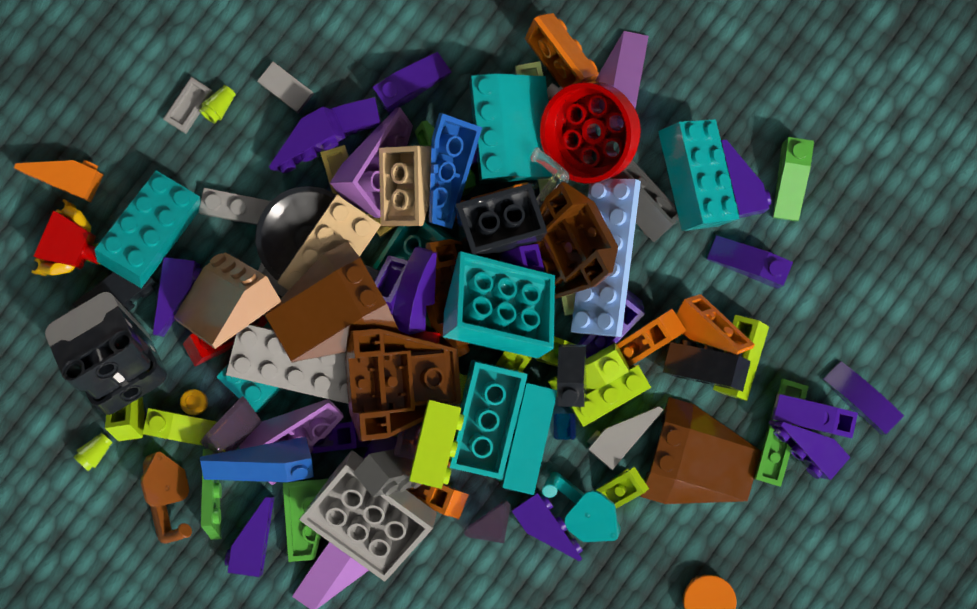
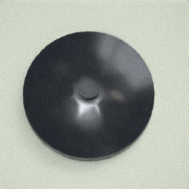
[256,186,336,281]

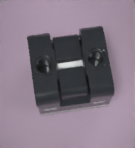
[45,292,167,415]

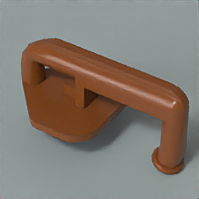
[141,452,192,544]

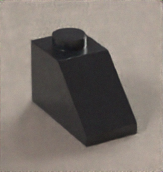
[557,344,587,407]

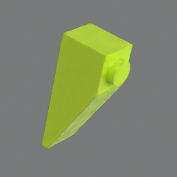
[548,343,629,393]
[105,396,145,442]
[143,408,231,450]

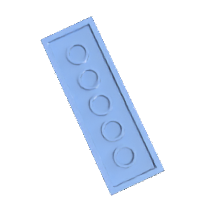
[571,179,641,337]

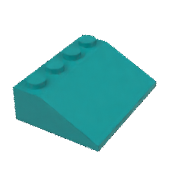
[469,74,557,184]
[443,251,555,358]

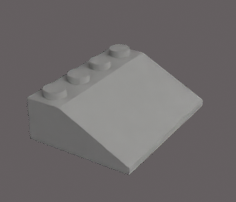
[299,451,437,582]

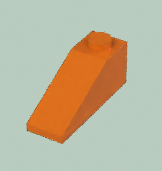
[14,160,104,203]
[676,294,755,355]
[617,309,687,367]
[406,484,469,519]

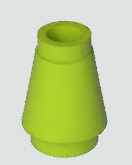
[199,85,236,124]
[73,432,113,471]

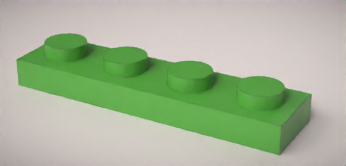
[754,379,809,487]

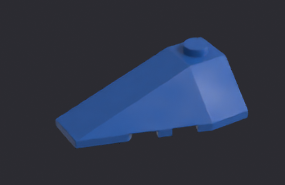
[429,113,482,229]
[200,436,314,482]

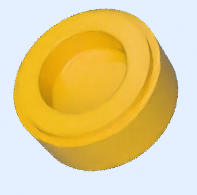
[180,389,208,415]

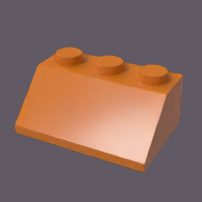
[524,13,599,88]

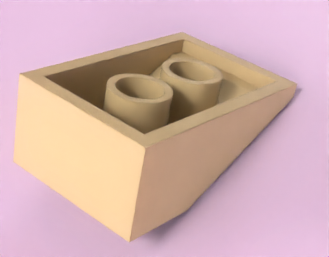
[379,146,431,226]

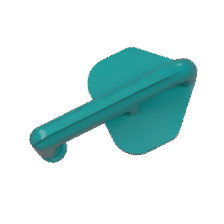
[542,472,621,542]

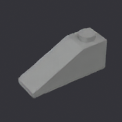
[587,406,663,470]

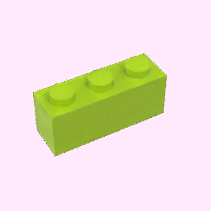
[713,315,769,401]
[570,365,651,427]
[408,400,464,489]

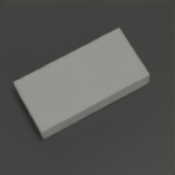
[257,62,314,113]
[163,77,214,134]

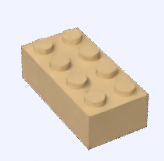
[277,195,381,290]

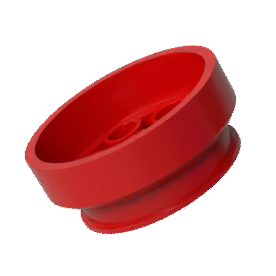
[540,81,641,183]

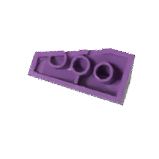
[580,31,649,128]
[330,107,413,218]
[237,399,344,485]
[292,542,369,609]

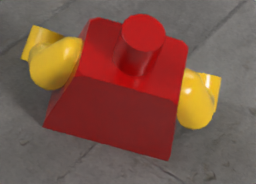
[31,199,98,276]

